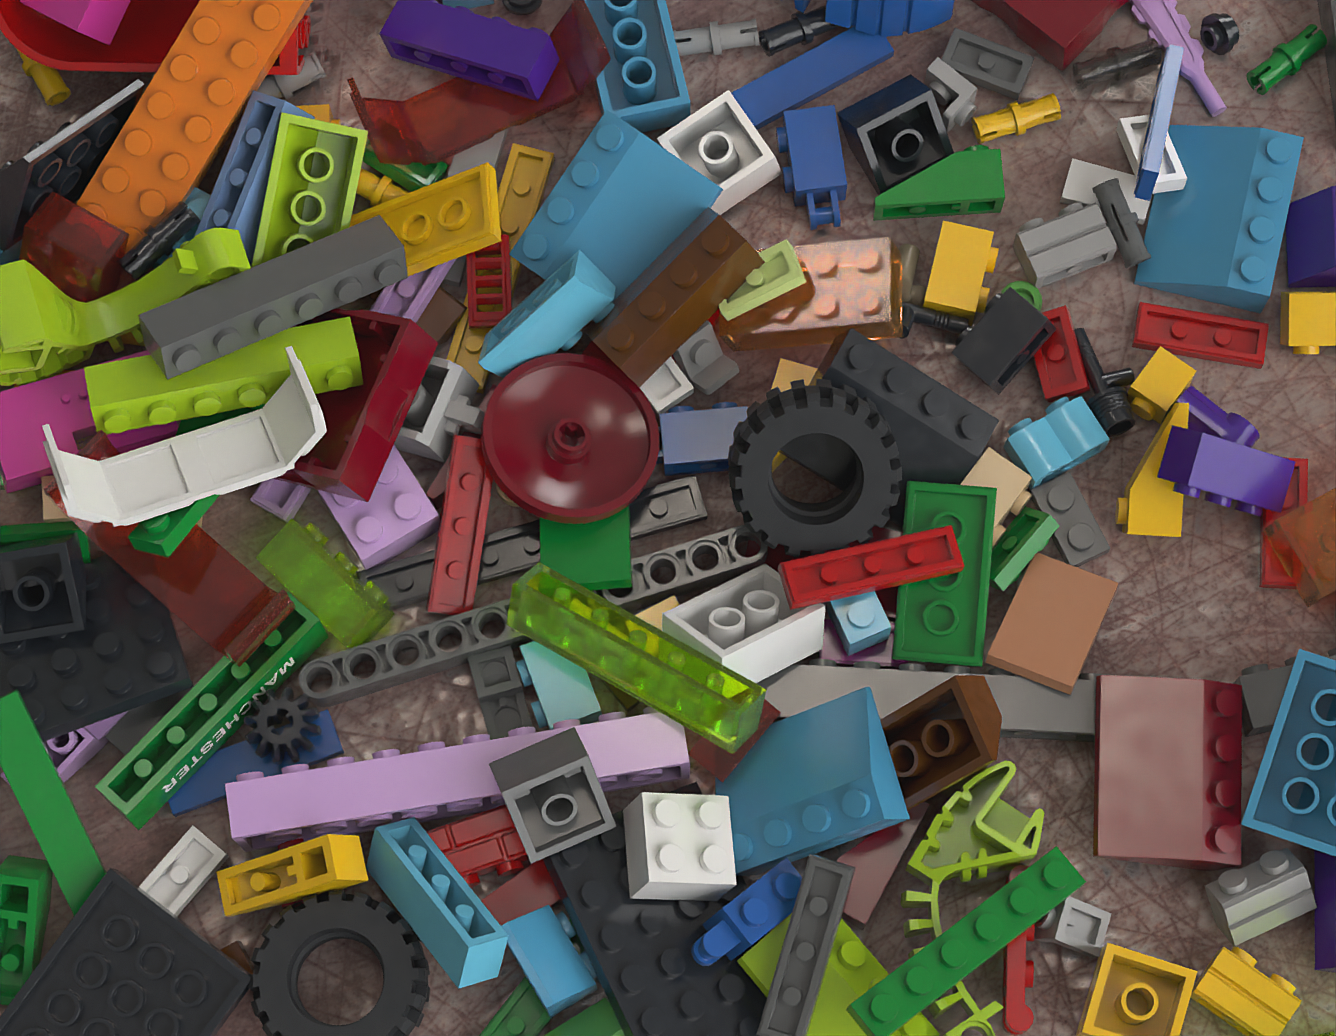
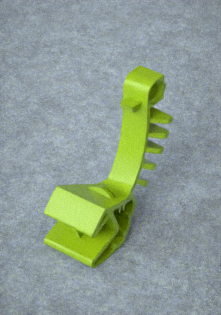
[0,228,251,386]
[900,761,1044,1036]

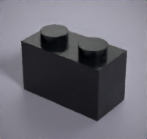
[951,287,1057,395]

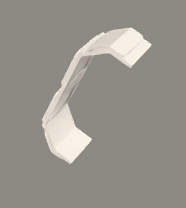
[42,346,327,527]

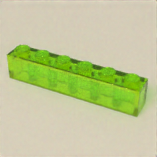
[506,562,767,754]

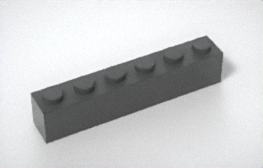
[138,215,408,380]

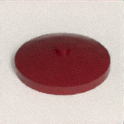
[481,353,659,524]

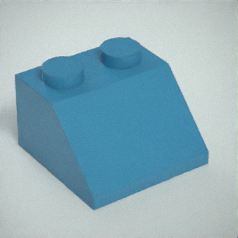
[501,905,598,1018]

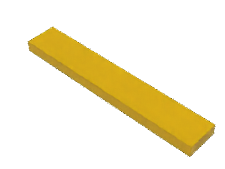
[446,143,555,394]

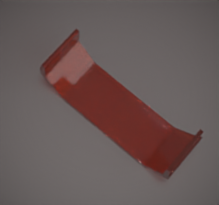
[347,0,611,166]
[43,430,296,667]

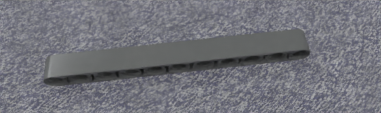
[299,525,768,707]

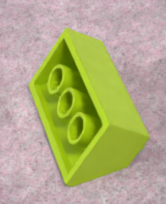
[251,112,368,268]
[737,913,940,1036]

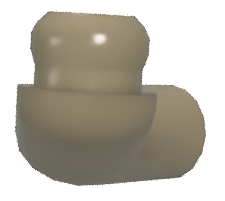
[893,244,927,306]

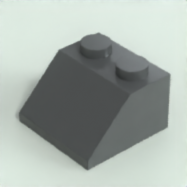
[489,727,617,864]

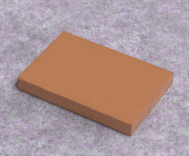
[986,553,1118,695]

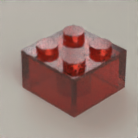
[19,191,129,303]

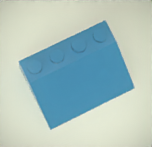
[509,110,723,302]
[1134,125,1304,313]
[1241,649,1336,857]
[715,687,910,876]

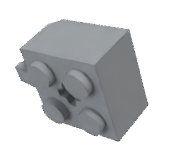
[394,356,484,463]

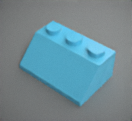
[478,249,616,378]

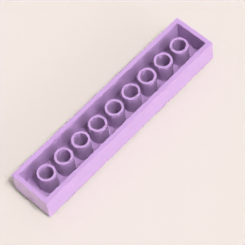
[225,704,690,852]

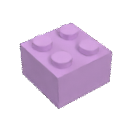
[318,445,440,570]

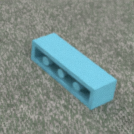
[366,817,509,989]

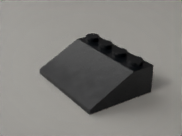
[0,79,145,252]
[779,328,999,528]

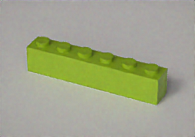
[84,317,363,436]

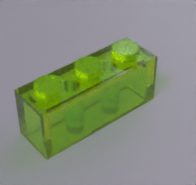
[255,518,395,648]

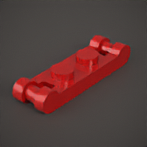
[1002,865,1035,1036]

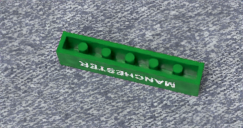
[95,592,329,831]

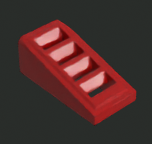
[466,234,512,329]

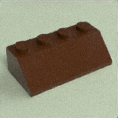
[584,207,765,387]
[854,675,1002,840]

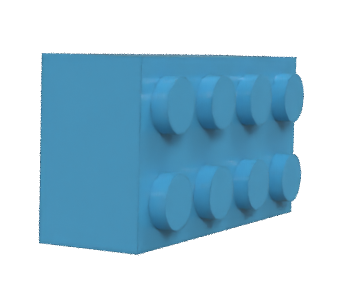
[575,0,691,133]

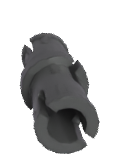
[1092,178,1151,268]

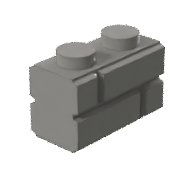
[1013,202,1117,289]
[1205,848,1317,946]

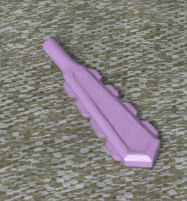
[1129,0,1227,117]

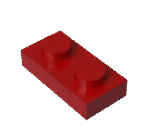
[1034,305,1090,403]

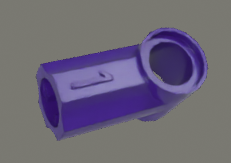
[1166,385,1260,448]

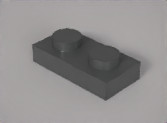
[941,27,1034,100]
[1029,471,1111,567]

